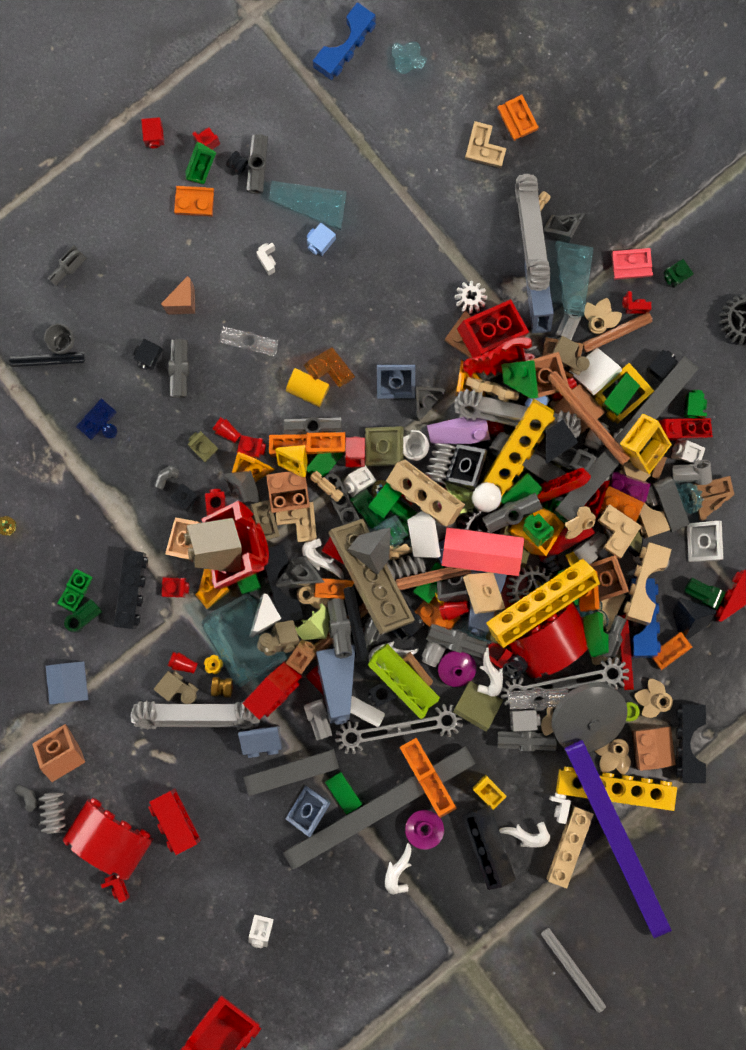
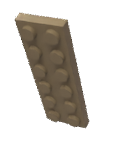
[329,519,415,635]

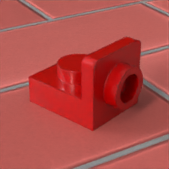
[622,291,651,314]
[237,435,266,459]
[161,577,189,598]
[101,874,130,903]

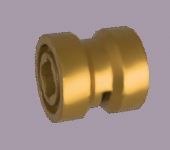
[211,677,233,698]

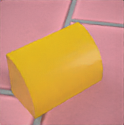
[286,368,330,408]

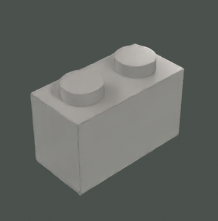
[509,709,540,731]

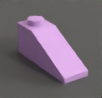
[427,417,490,444]

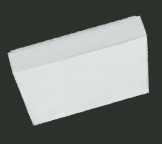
[569,348,622,395]

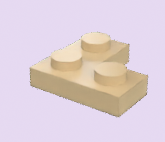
[465,121,506,168]
[466,377,520,402]
[276,502,317,543]
[598,504,641,559]

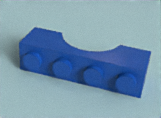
[313,2,376,80]
[629,578,661,658]

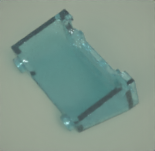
[202,592,288,687]

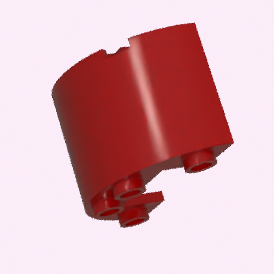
[202,501,269,589]
[509,602,588,678]
[63,798,154,880]
[181,995,261,1050]

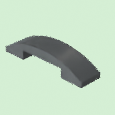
[520,433,597,473]

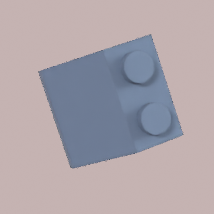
[238,726,283,758]

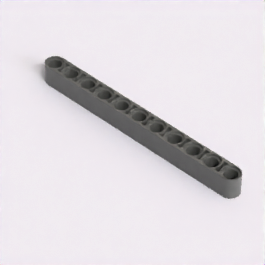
[555,356,699,521]
[283,746,476,870]

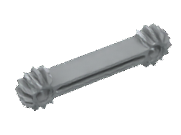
[515,174,550,291]
[454,389,581,438]
[501,657,629,710]
[130,700,260,730]
[335,704,463,754]

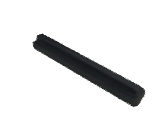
[9,352,85,367]
[343,587,369,663]

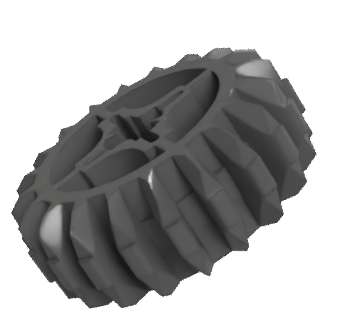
[719,294,746,345]
[506,565,552,604]

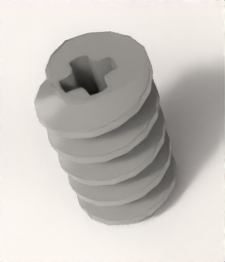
[425,443,456,486]
[386,556,426,580]
[39,792,66,834]

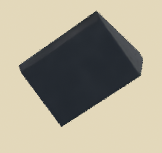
[445,444,488,490]

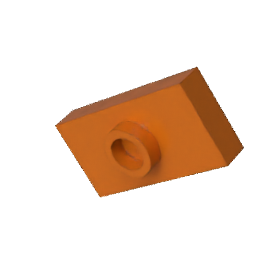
[579,571,600,612]
[653,632,693,670]

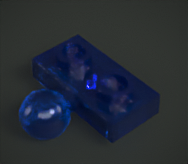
[76,398,118,440]

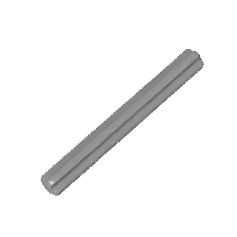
[541,928,606,1013]

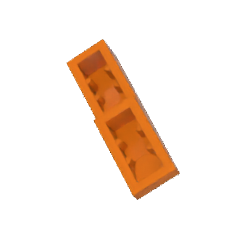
[269,432,345,457]
[400,738,457,818]

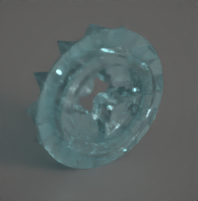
[677,483,704,513]

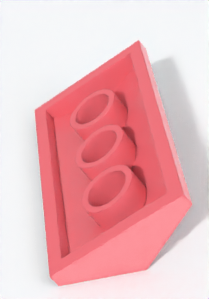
[442,527,524,576]

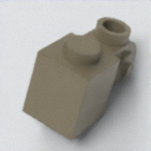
[551,336,590,375]
[257,620,299,656]
[154,670,199,704]

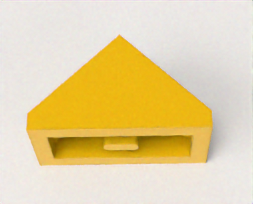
[275,445,308,477]
[472,775,507,810]

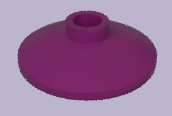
[438,651,476,687]
[405,810,444,850]

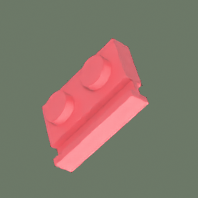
[612,248,653,280]

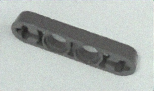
[325,473,360,525]

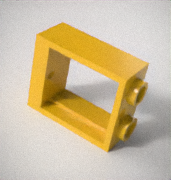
[592,363,654,424]
[620,414,672,474]

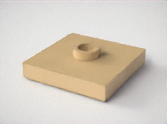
[463,572,505,614]

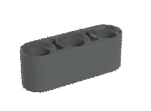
[652,476,689,533]

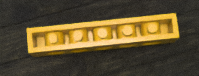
[481,399,555,508]
[486,559,600,648]
[556,767,677,811]

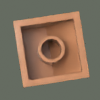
[32,724,85,782]
[632,726,676,771]

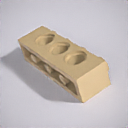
[386,460,465,526]
[546,805,594,888]

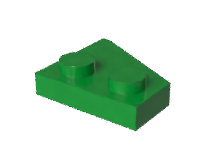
[502,360,539,399]

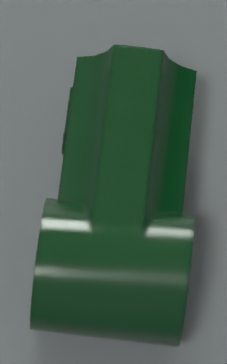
[350,489,385,529]
[684,578,726,610]
[64,599,102,633]

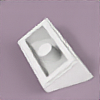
[350,696,385,727]

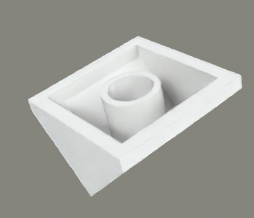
[408,511,441,558]
[687,521,723,562]
[249,594,281,637]

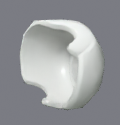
[403,430,430,461]
[472,482,502,513]

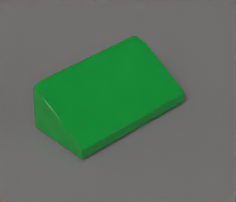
[185,142,216,184]
[602,373,640,416]
[306,452,344,478]
[501,473,543,514]
[390,500,418,524]
[325,772,362,815]

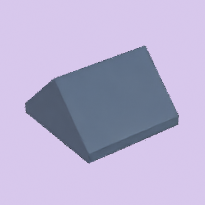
[377,365,415,399]
[46,661,89,704]
[285,785,331,837]

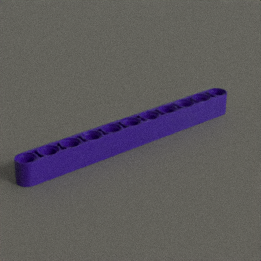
[565,740,672,939]

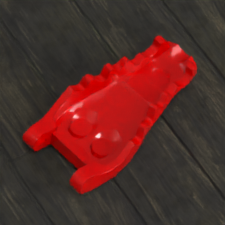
[463,338,535,377]

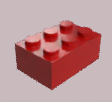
[457,299,529,357]
[242,661,302,720]
[149,788,201,855]

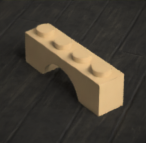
[619,462,670,539]
[623,542,672,626]

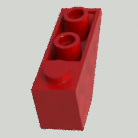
[658,418,713,441]
[715,570,746,623]

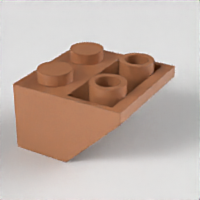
[266,472,310,513]

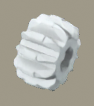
[455,281,487,314]

